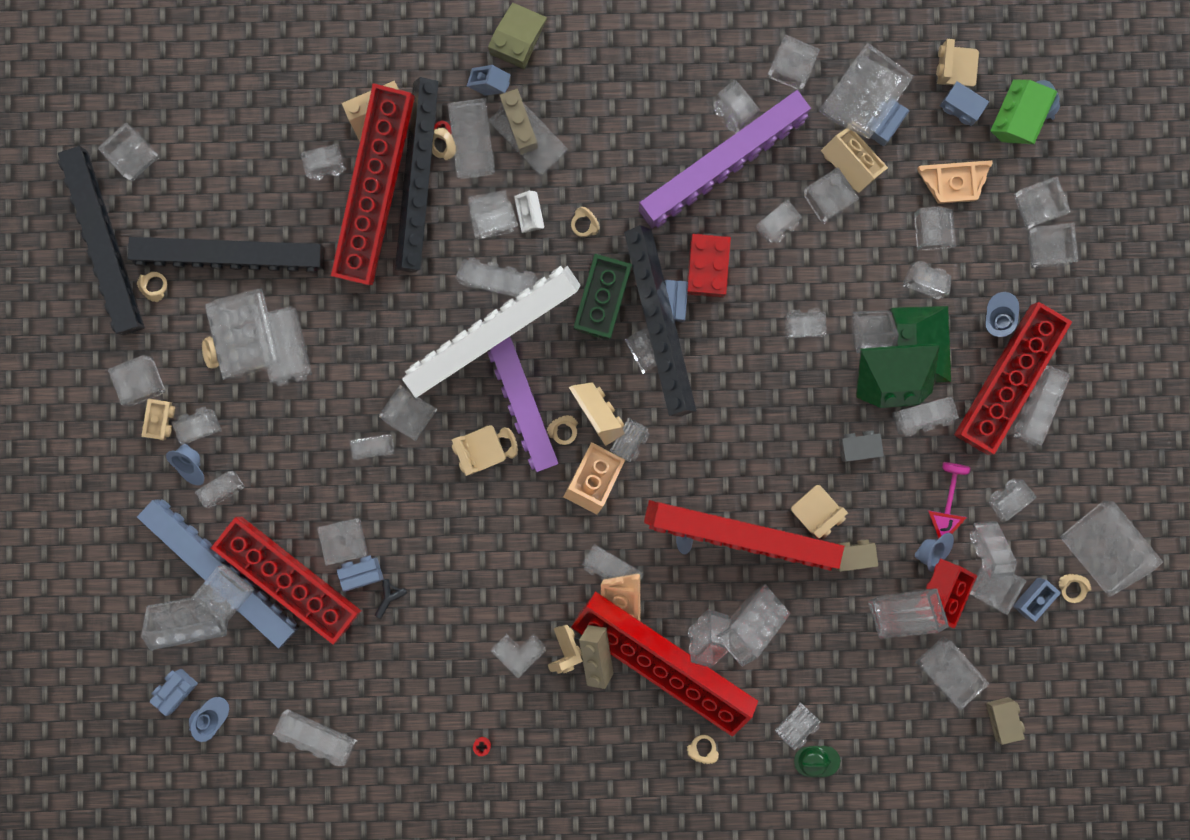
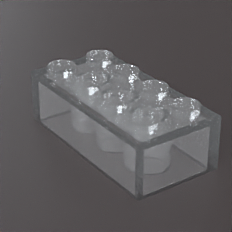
[716,584,791,667]

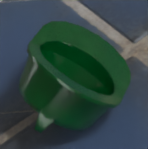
[794,746,841,777]

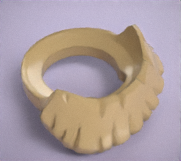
[432,128,456,160]
[571,207,600,237]
[137,272,168,302]
[202,337,220,369]
[547,415,578,445]
[497,427,518,459]
[1058,574,1091,603]
[687,735,719,764]

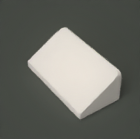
[514,190,544,233]

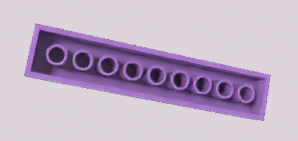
[638,90,811,229]

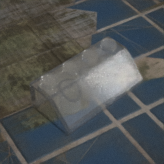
[456,257,539,297]
[141,592,228,650]

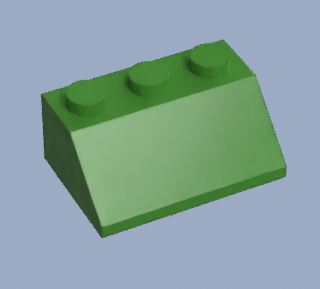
[991,80,1057,144]

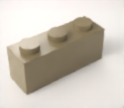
[500,89,538,155]
[579,625,614,689]

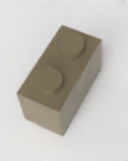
[836,539,878,572]
[986,697,1025,745]

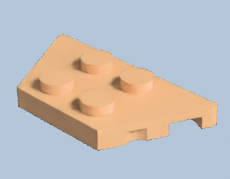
[917,160,993,204]
[601,574,640,621]

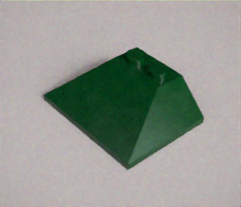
[890,306,951,383]
[856,343,940,408]

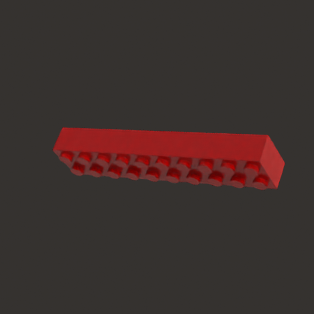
[331,83,415,285]
[644,500,845,571]
[571,591,758,737]

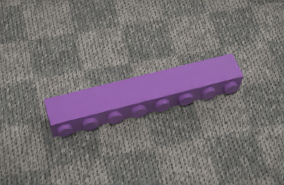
[487,336,559,472]

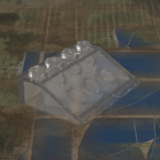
[819,43,914,139]
[205,288,280,379]
[1060,501,1163,597]

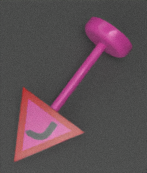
[928,462,970,539]

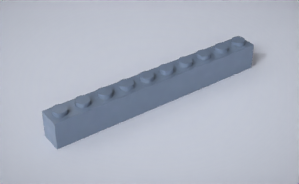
[137,499,299,649]

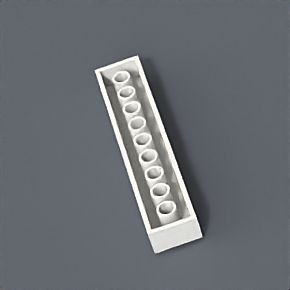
[402,266,581,398]

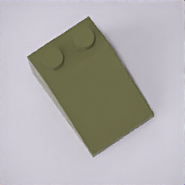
[488,2,547,69]

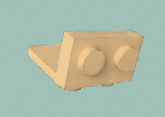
[936,39,979,87]
[141,399,175,441]
[452,425,506,476]
[791,485,848,539]
[548,625,583,674]

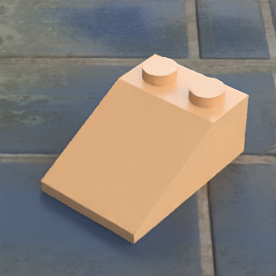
[563,442,625,515]

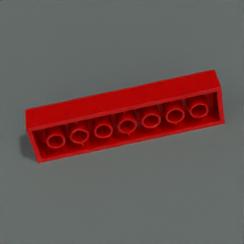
[954,302,1072,455]
[211,516,362,644]

